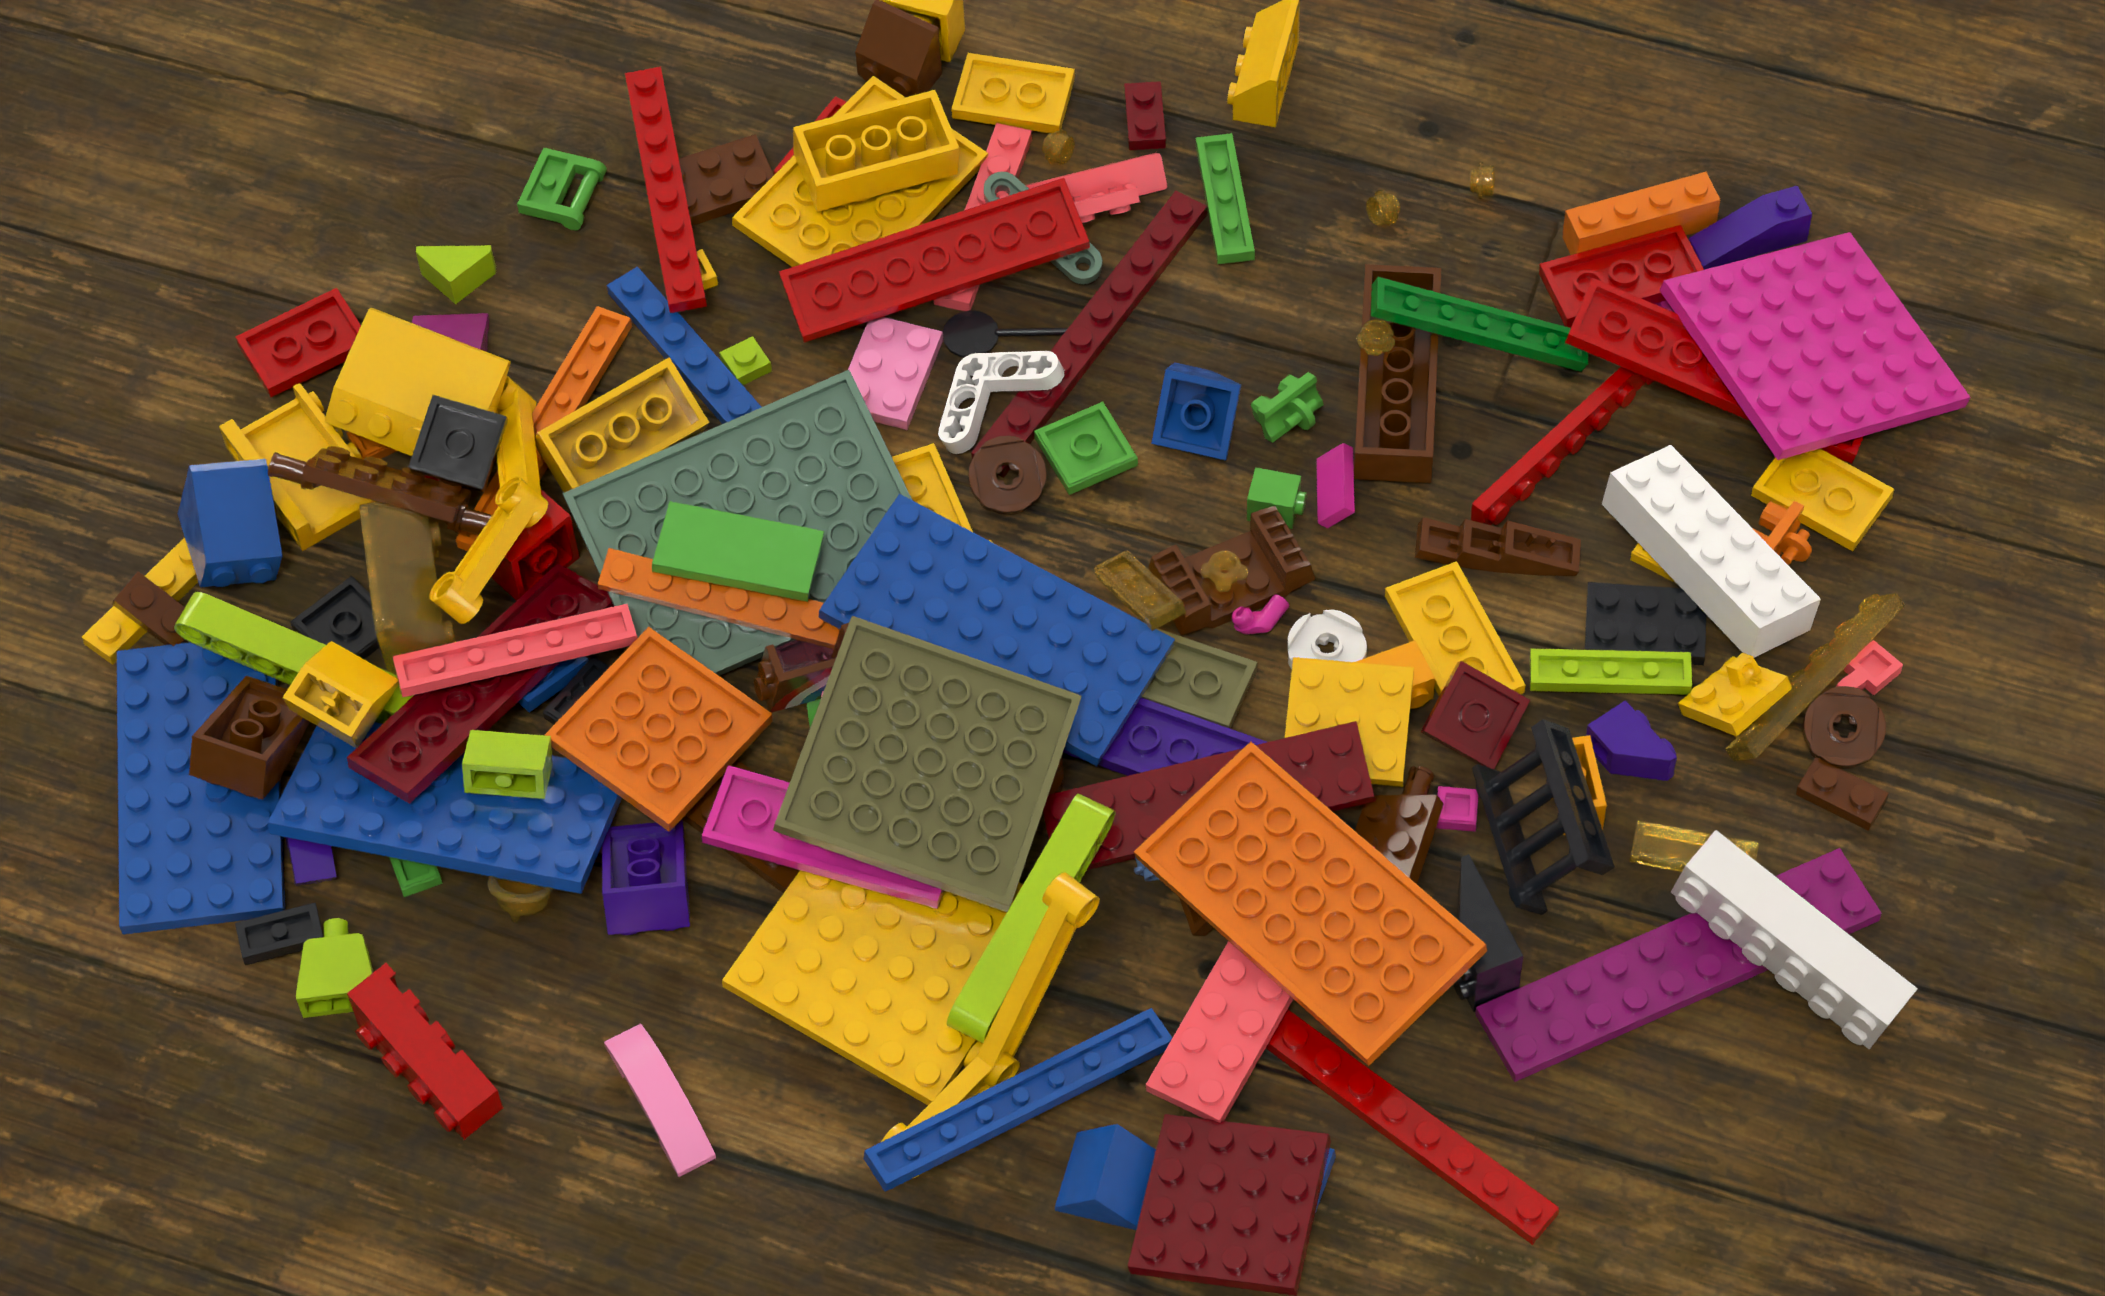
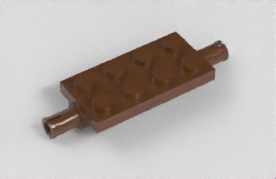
[268,446,492,535]
[1355,766,1444,884]

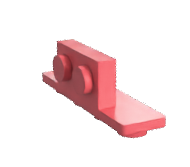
[1025,153,1167,223]

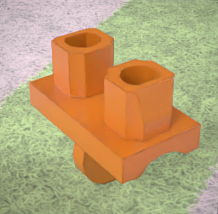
[1752,501,1812,565]

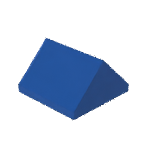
[1055,1124,1156,1230]

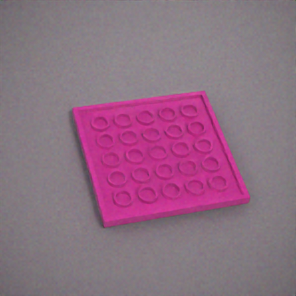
[1660,232,1971,460]

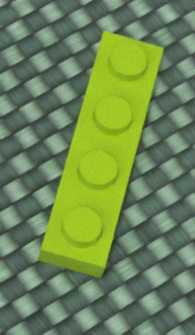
[1530,649,1692,695]

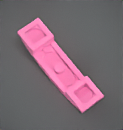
[604,1024,716,1177]

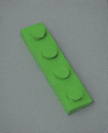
[1196,133,1255,264]

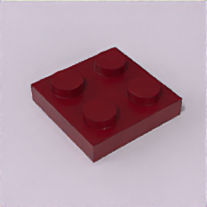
[1421,661,1530,769]

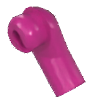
[1231,594,1289,635]

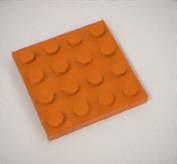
[544,627,772,832]

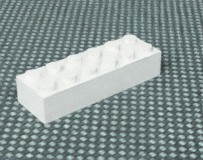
[1602,445,1821,658]
[1671,830,1918,1049]

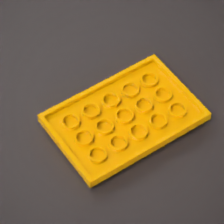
[732,76,988,267]

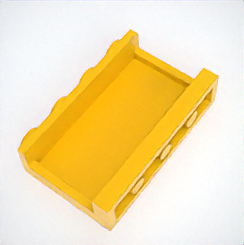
[219,383,382,551]

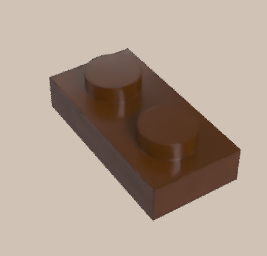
[112,571,185,646]
[1796,757,1889,831]

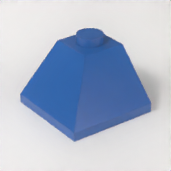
[1151,362,1241,460]

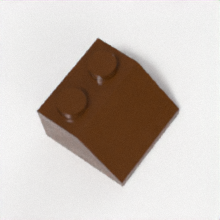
[855,0,942,97]

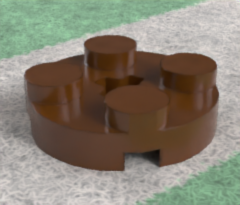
[968,436,1046,515]
[1803,686,1886,769]

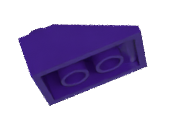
[602,820,690,935]

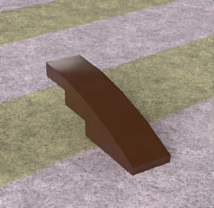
[1415,517,1581,576]

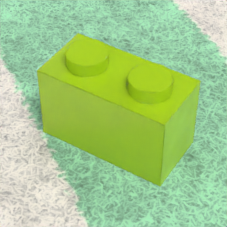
[462,730,553,799]

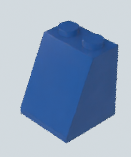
[178,459,282,587]

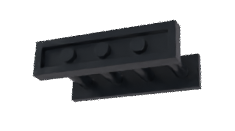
[1472,719,1615,915]

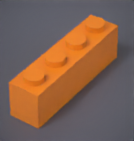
[1562,172,1720,255]

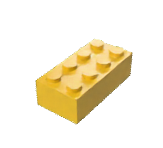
[793,90,959,212]
[535,357,710,493]

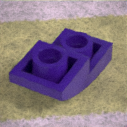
[286,837,337,886]

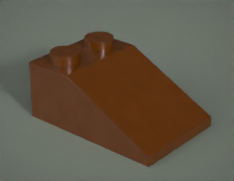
[189,676,310,800]

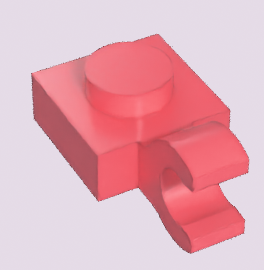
[1836,640,1903,695]

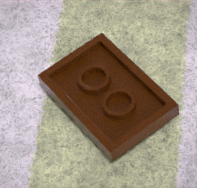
[679,134,774,226]

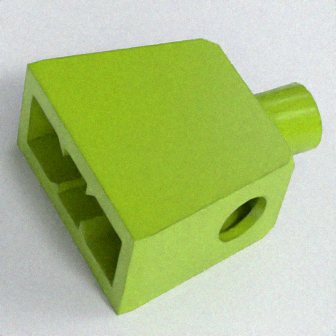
[296,918,373,1018]

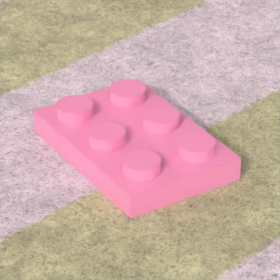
[848,317,943,430]

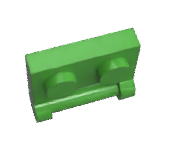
[517,148,607,230]

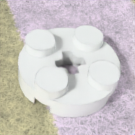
[1288,610,1367,669]

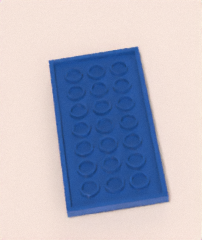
[819,494,1175,766]
[117,642,285,935]
[268,722,622,894]

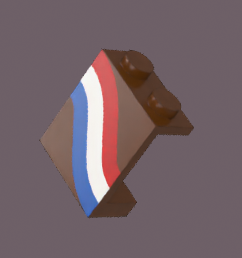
[754,623,849,713]

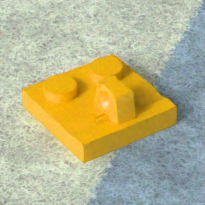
[1678,653,1792,736]

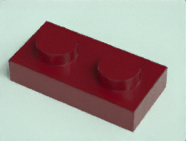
[1124,81,1166,150]

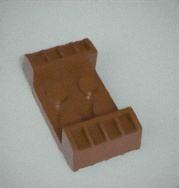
[1147,506,1315,636]

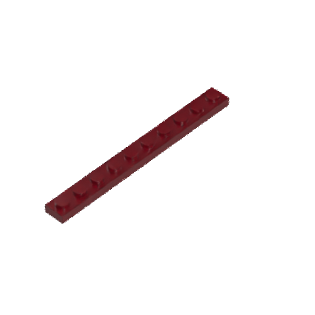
[971,190,1207,478]

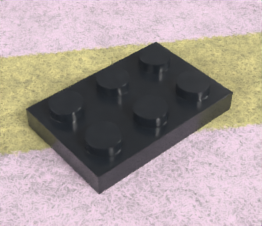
[1584,582,1706,666]

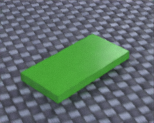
[652,501,824,602]

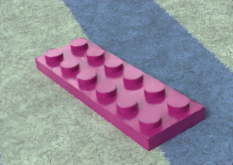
[702,765,944,909]

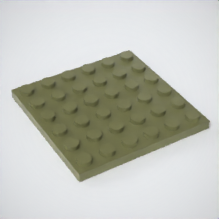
[773,616,1082,912]

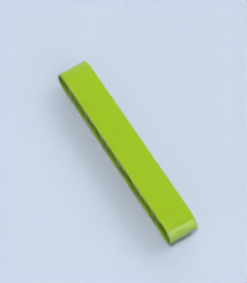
[174,592,414,723]
[947,794,1116,1043]

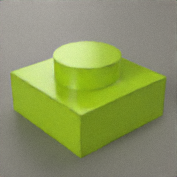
[719,336,772,385]

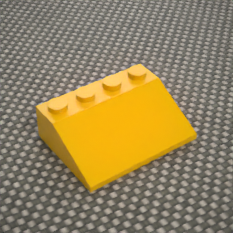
[324,308,511,456]

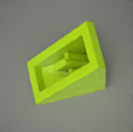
[416,245,496,304]

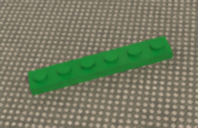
[1371,277,1588,372]

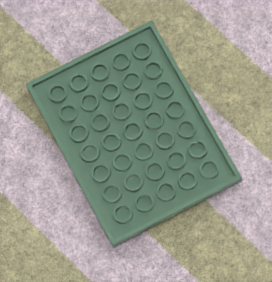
[563,370,912,676]

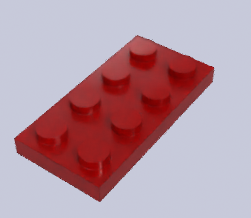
[1539,225,1704,328]

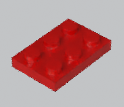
[235,288,361,397]

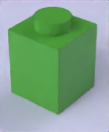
[1247,467,1307,529]

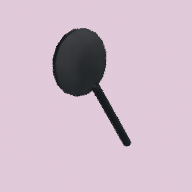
[943,310,1068,358]

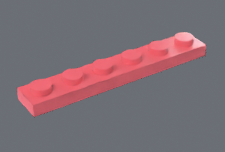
[934,123,1032,311]
[393,604,637,698]

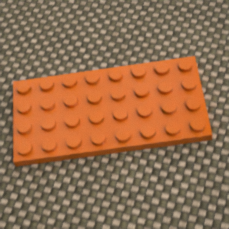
[1134,742,1487,1066]

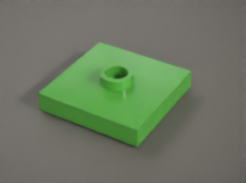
[1034,402,1138,495]

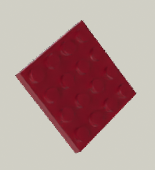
[1127,1114,1331,1296]

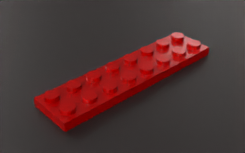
[779,178,1090,343]
[1565,278,1863,464]

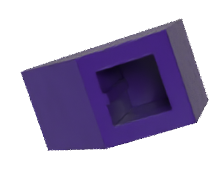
[1586,700,1677,781]

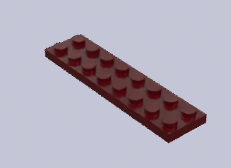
[347,563,614,804]
[1043,721,1376,870]

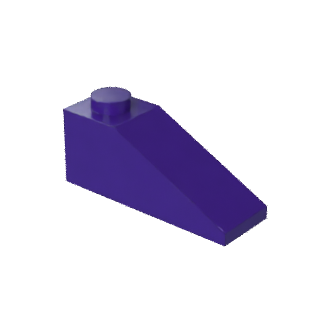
[1689,186,1812,270]

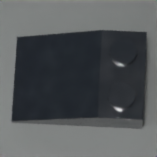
[1453,854,1523,1012]

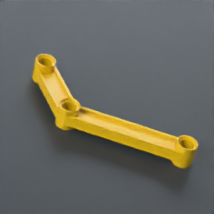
[429,376,548,624]
[881,872,1100,1178]

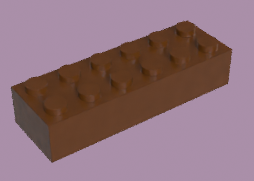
[1354,264,1441,483]

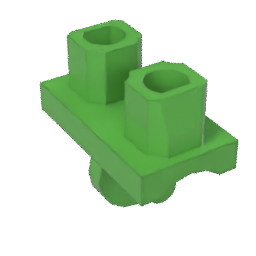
[1251,372,1324,443]

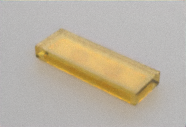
[1094,550,1186,631]
[1630,820,1759,872]

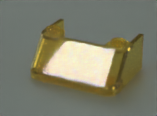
[359,502,455,675]

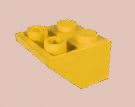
[283,641,399,748]

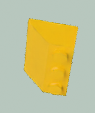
[1227,0,1300,127]

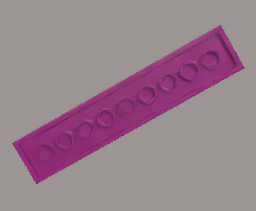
[1475,848,1882,1082]

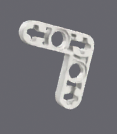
[938,351,1064,454]

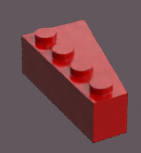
[347,963,503,1140]

